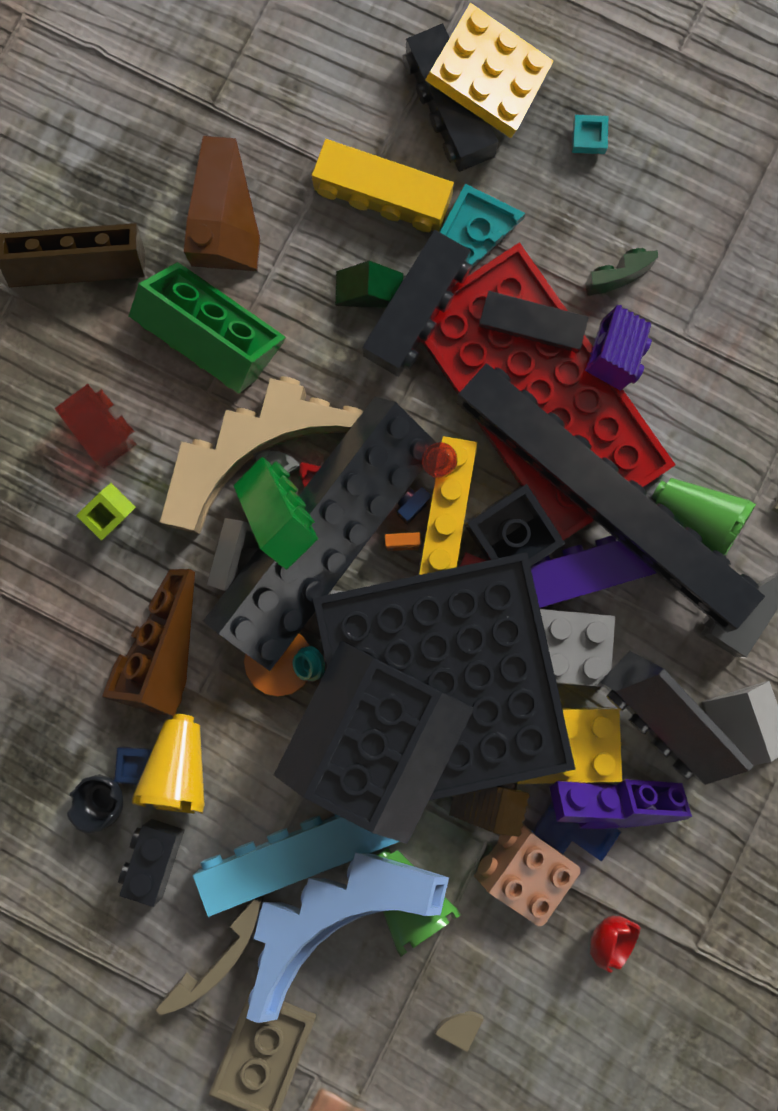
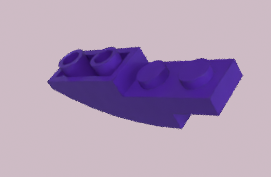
[550,779,692,829]

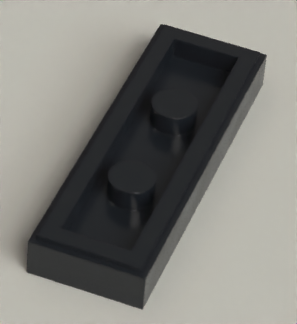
[479,291,589,353]

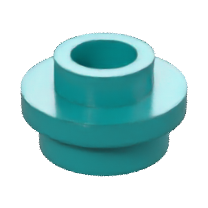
[292,646,325,681]

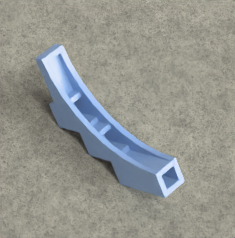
[246,853,449,1023]

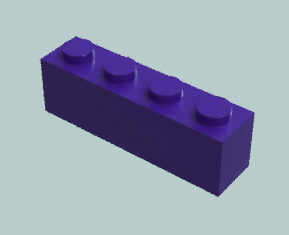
[530,535,656,608]

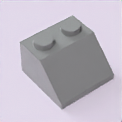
[207,518,259,591]

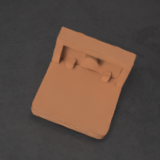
[474,824,580,926]

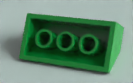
[128,262,286,393]

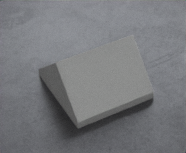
[702,681,778,765]

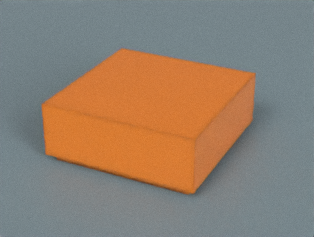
[385,532,421,551]

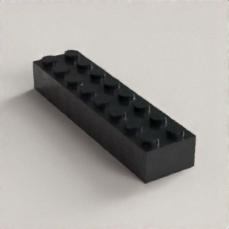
[203,397,440,671]

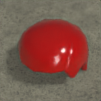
[590,916,641,973]

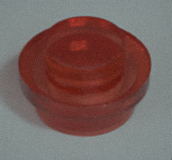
[422,442,458,478]

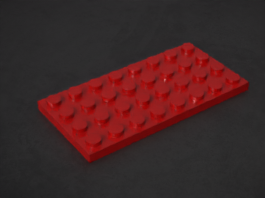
[421,242,676,540]

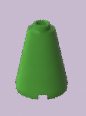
[651,478,756,556]
[377,848,461,957]

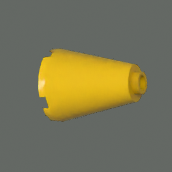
[132,714,205,814]

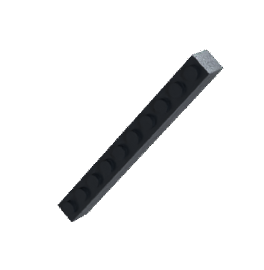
[457,363,765,633]

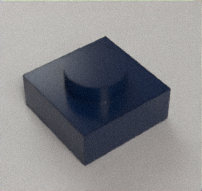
[398,487,432,525]

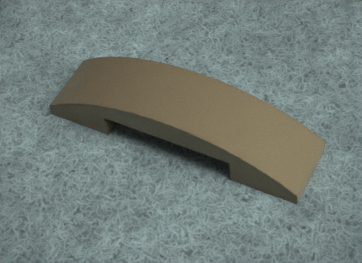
[155,896,264,1015]

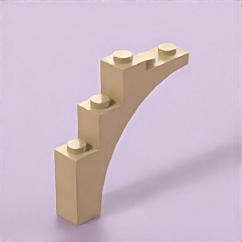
[160,376,363,534]

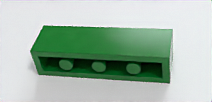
[233,457,319,570]

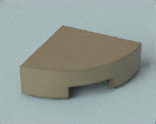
[435,1011,484,1052]

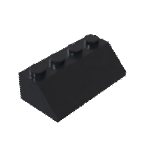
[600,651,754,785]

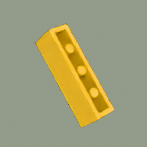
[312,138,454,232]
[419,436,477,575]

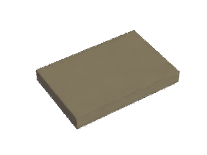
[209,988,316,1111]

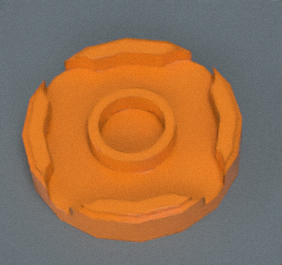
[244,634,310,697]

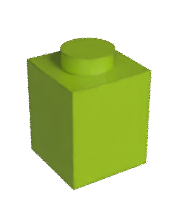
[76,483,136,541]

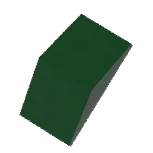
[335,260,404,308]

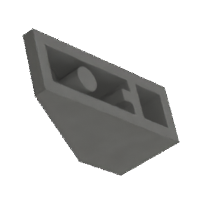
[701,572,778,657]

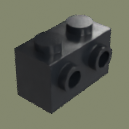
[118,819,185,907]

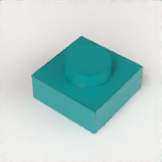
[572,114,609,154]

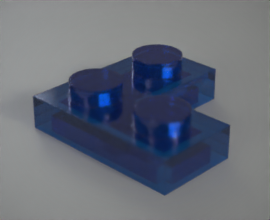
[532,801,621,862]

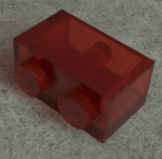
[54,384,137,469]

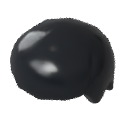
[67,774,123,834]

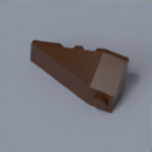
[184,136,261,272]
[102,569,195,716]

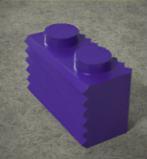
[585,305,652,391]

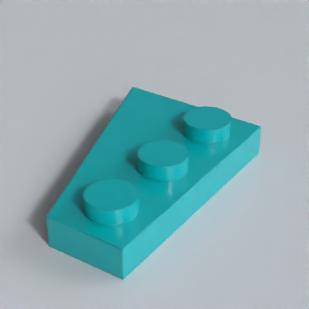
[440,184,526,283]

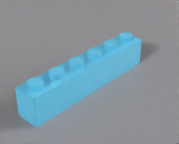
[193,814,400,917]

